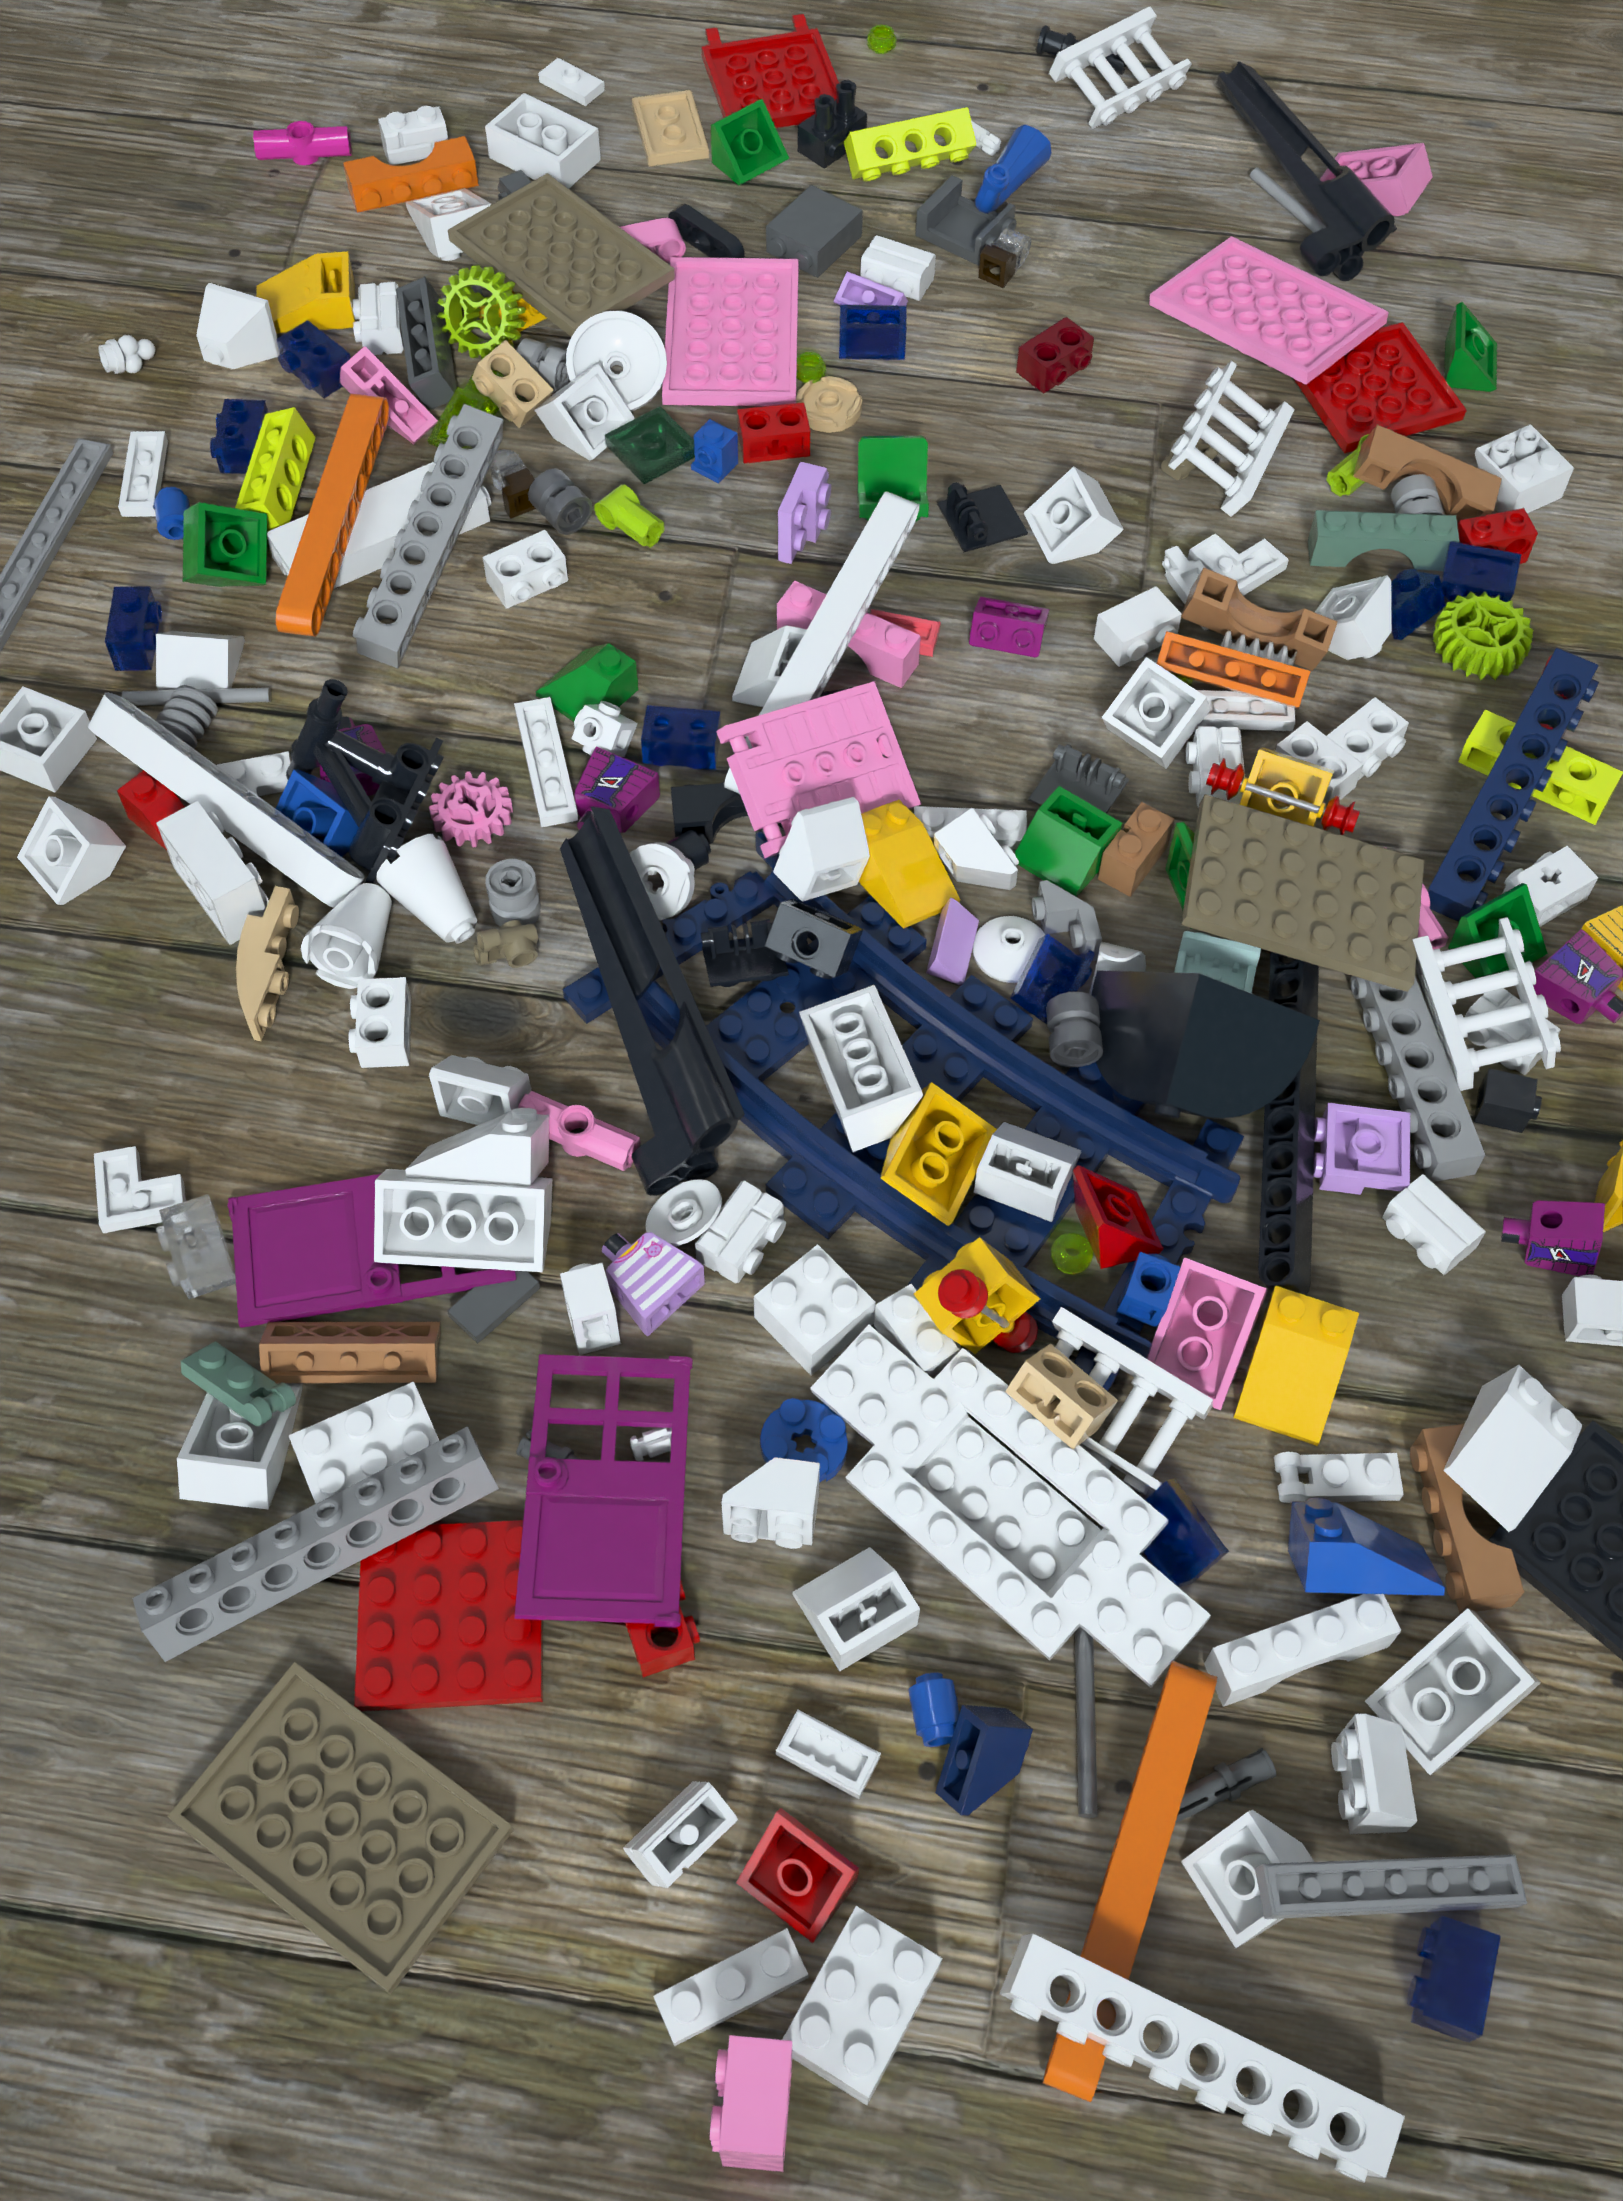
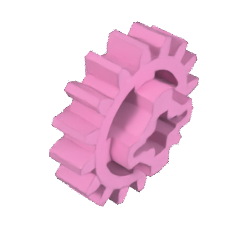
[429,771,513,848]

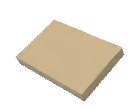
[632,90,709,166]

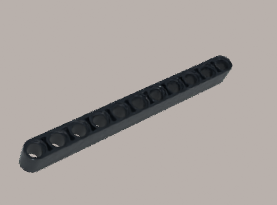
[1258,952,1319,1295]

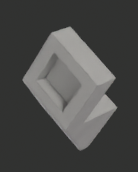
[1032,880,1102,962]

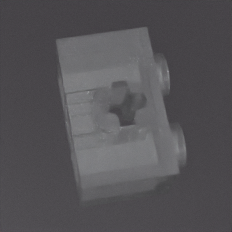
[156,1194,236,1299]

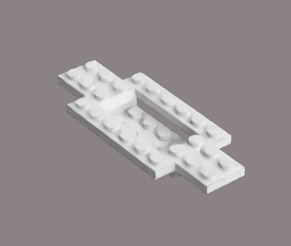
[810,1325,1211,1688]

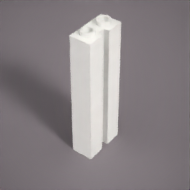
[267,462,491,589]

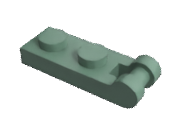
[181,1341,296,1426]

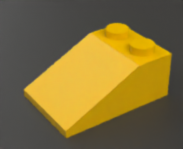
[859,799,960,929]
[880,1082,997,1226]
[1233,1286,1359,1446]

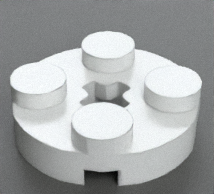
[629,842,695,920]

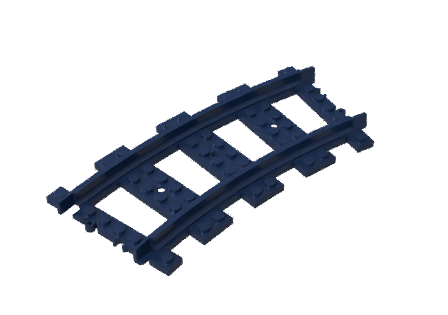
[563,831,1244,1392]

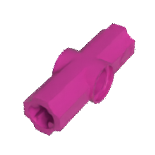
[253,121,352,165]

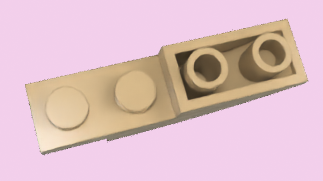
[236,886,299,1041]

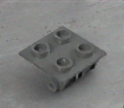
[1028,744,1129,814]

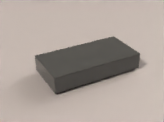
[447,1271,540,1344]

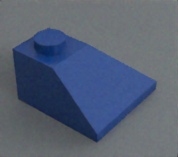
[275,769,358,857]

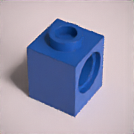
[1116,1252,1181,1328]

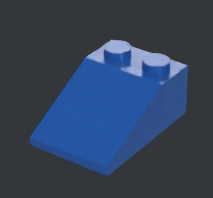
[1288,1498,1445,1596]

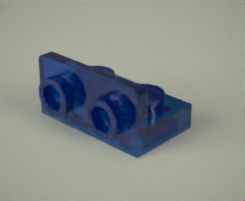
[1436,542,1521,602]

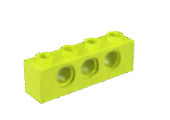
[844,107,977,182]
[235,407,316,532]
[1458,710,1623,825]

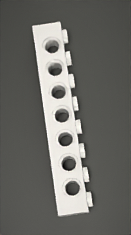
[1000,1934,1405,2183]

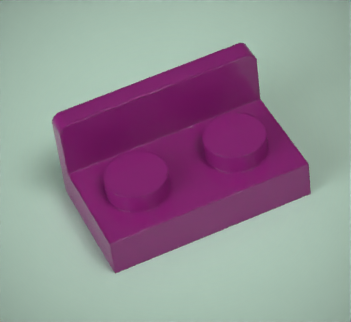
[969,597,1050,658]

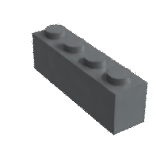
[396,276,458,411]

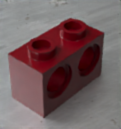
[1016,317,1094,394]

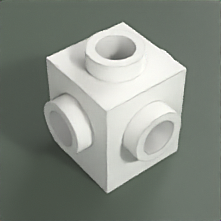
[572,701,638,757]

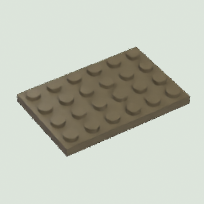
[448,173,675,337]
[1181,794,1424,992]
[167,1662,514,1995]

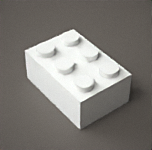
[485,93,601,189]
[156,801,269,945]
[288,1382,439,1504]
[782,1906,943,2105]

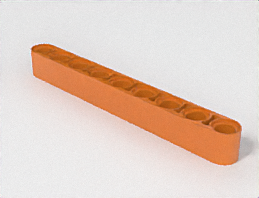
[276,393,389,637]
[1042,1661,1217,2102]

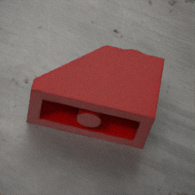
[117,770,185,850]

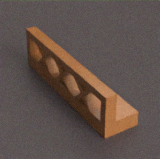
[259,1322,441,1383]

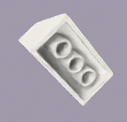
[799,985,923,1152]
[374,1169,552,1272]

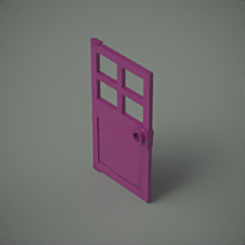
[227,1174,516,1328]
[515,1354,693,1627]

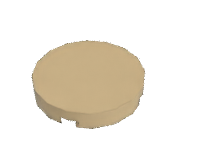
[796,376,862,433]

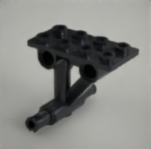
[286,679,444,884]

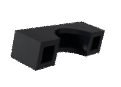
[671,782,784,844]

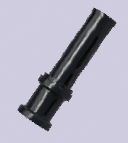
[1036,25,1127,75]

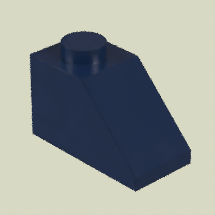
[935,1705,1033,1816]

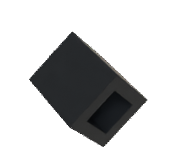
[1474,1068,1542,1133]

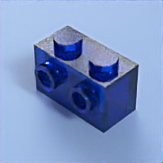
[839,304,907,360]
[276,320,351,398]
[210,399,268,474]
[105,586,162,671]
[641,705,721,769]
[1407,1915,1501,2043]

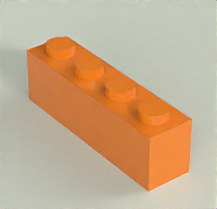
[1156,631,1311,709]

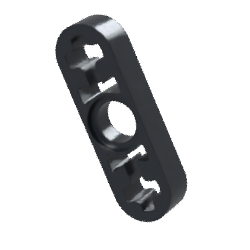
[668,204,745,258]

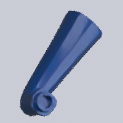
[975,125,1051,214]

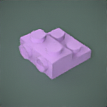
[778,462,831,564]
[1314,1103,1410,1195]

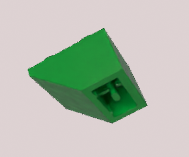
[1014,786,1123,897]

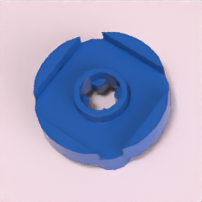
[760,1398,848,1483]

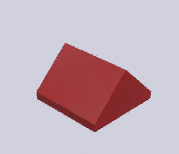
[1073,1165,1163,1269]
[736,1808,859,1943]

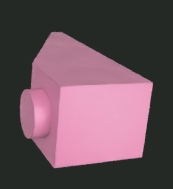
[340,346,438,445]

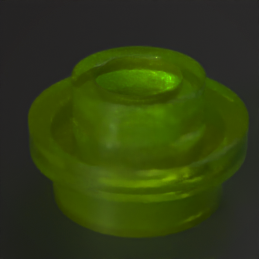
[867,25,897,54]
[796,352,826,383]
[1051,1233,1093,1274]

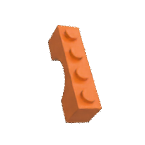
[343,136,478,213]

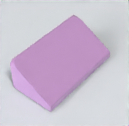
[834,271,908,325]
[926,898,979,986]

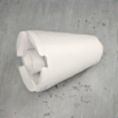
[377,834,477,943]
[301,883,392,989]

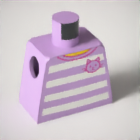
[602,1232,705,1337]

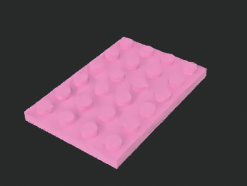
[1149,236,1388,384]
[662,257,799,406]

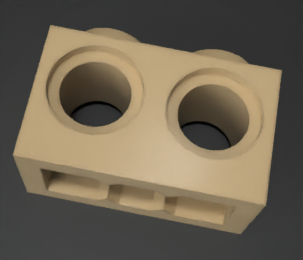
[472,340,553,429]
[1005,1343,1118,1449]

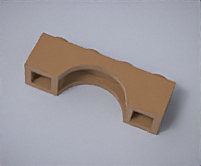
[1353,425,1502,522]
[1181,567,1337,671]
[1410,1424,1524,1614]

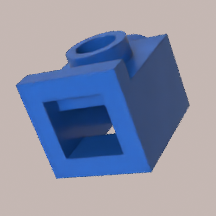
[691,419,738,484]

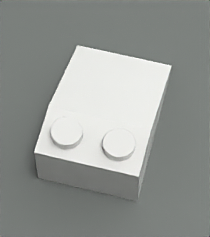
[405,188,492,261]
[406,1108,549,1186]
[1443,1365,1582,1532]
[177,1383,302,1510]
[1365,1608,1541,1775]

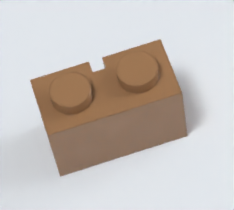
[1098,802,1175,897]

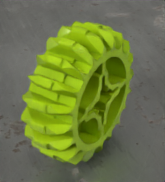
[437,265,526,359]
[1433,591,1534,680]

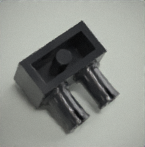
[798,80,867,169]

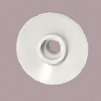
[973,916,1050,983]
[646,1179,722,1246]

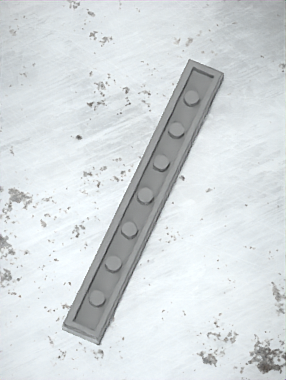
[0,438,113,653]

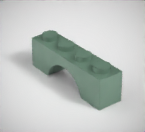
[1308,510,1460,571]

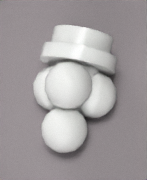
[99,335,156,374]

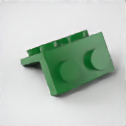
[858,436,929,521]

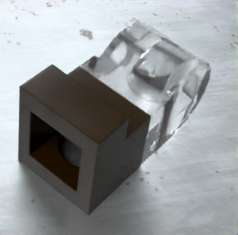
[978,228,1031,288]
[490,449,536,519]

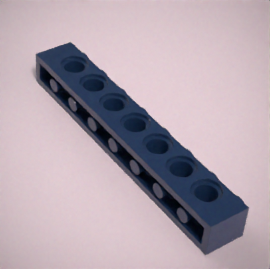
[1428,648,1599,922]

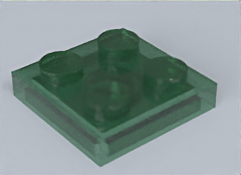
[605,406,695,484]

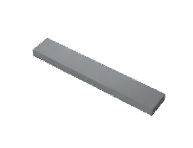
[1255,1854,1527,1919]

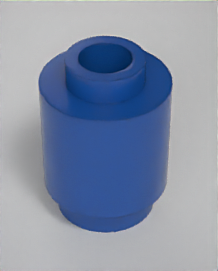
[154,487,190,540]
[908,1672,960,1747]

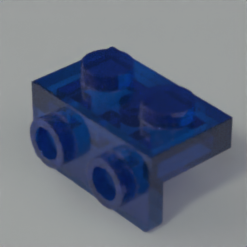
[1391,569,1445,641]
[1010,934,1095,1024]
[1144,1479,1229,1588]

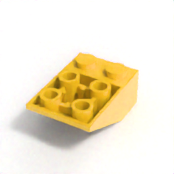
[256,251,355,334]

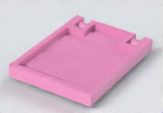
[716,681,921,858]

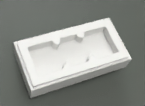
[538,58,605,106]
[776,1710,881,1799]

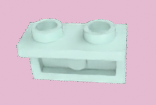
[1174,931,1261,993]

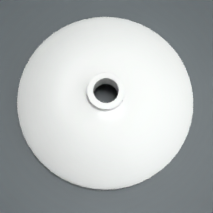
[566,311,667,411]

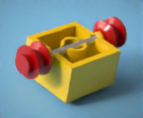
[1206,747,1360,836]
[913,1237,1040,1354]

